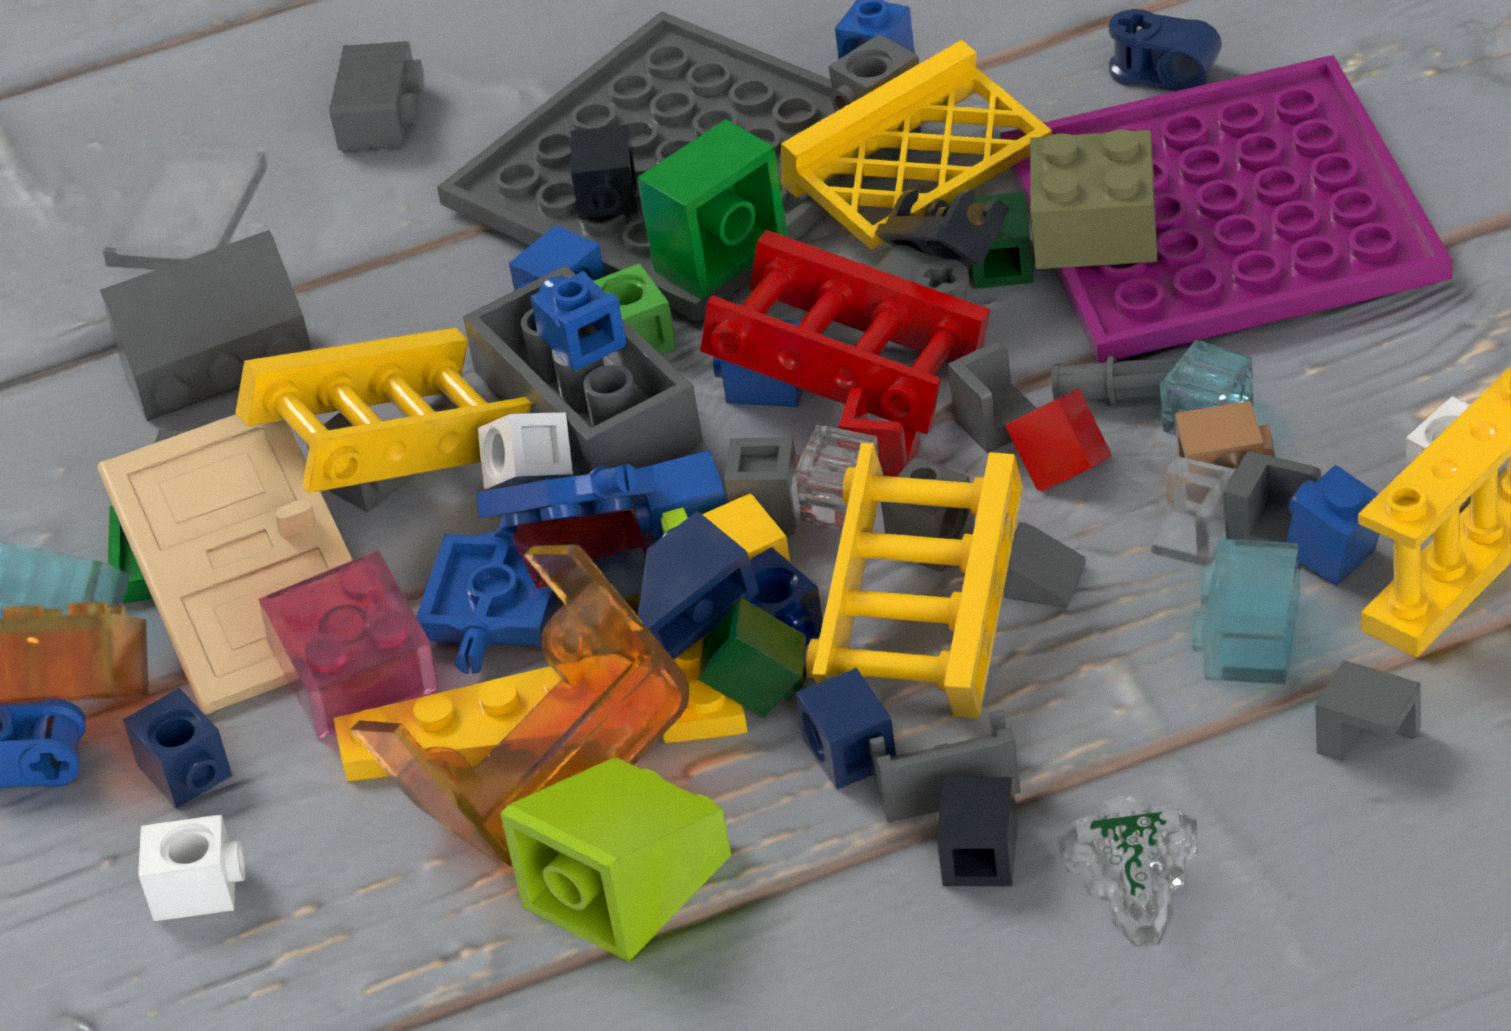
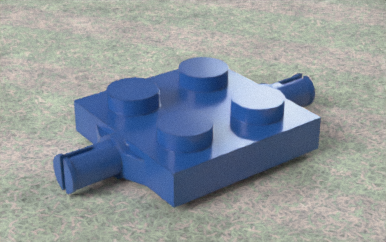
[476,464,655,527]
[414,515,571,674]

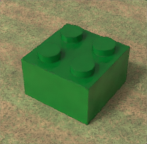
[637,119,788,300]

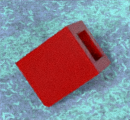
[838,387,920,477]
[1005,388,1111,491]

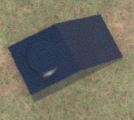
[637,511,760,671]

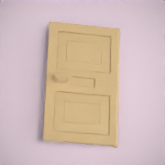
[97,414,390,715]

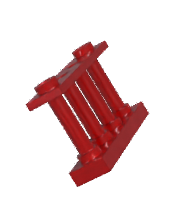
[700,230,991,434]

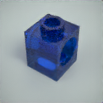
[748,547,823,646]

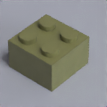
[1030,129,1157,269]

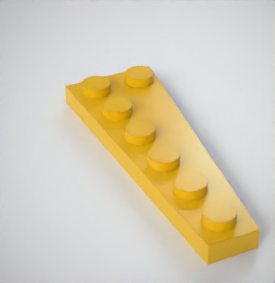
[333,633,748,782]

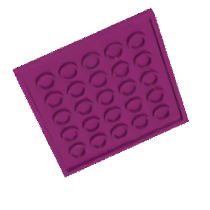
[1000,55,1452,363]

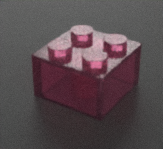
[259,550,438,739]

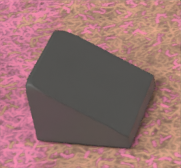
[1004,522,1086,608]

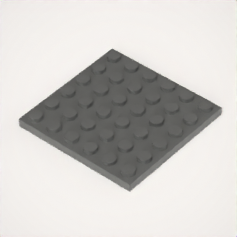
[437,11,921,322]

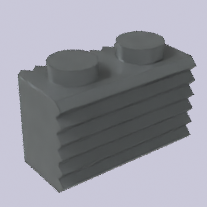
[329,41,424,153]

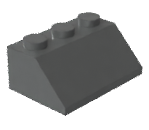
[100,230,312,421]

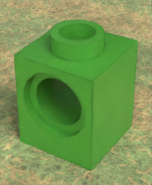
[594,263,677,354]

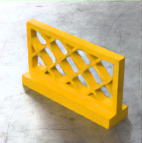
[781,40,1052,250]

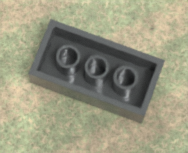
[463,265,703,476]

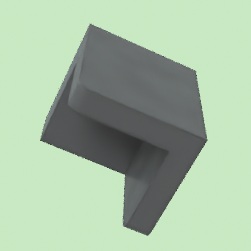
[948,341,1036,453]
[724,437,796,536]
[1223,451,1321,556]
[1315,660,1421,761]

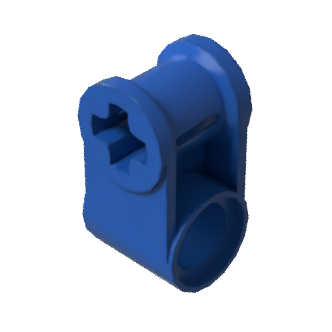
[0,699,86,788]

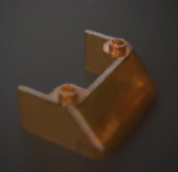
[350,545,690,868]

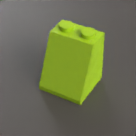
[500,757,731,962]

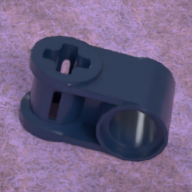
[1109,9,1222,92]

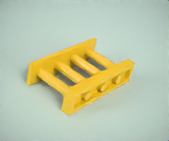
[236,327,532,493]
[1358,366,1511,658]
[806,443,1023,719]

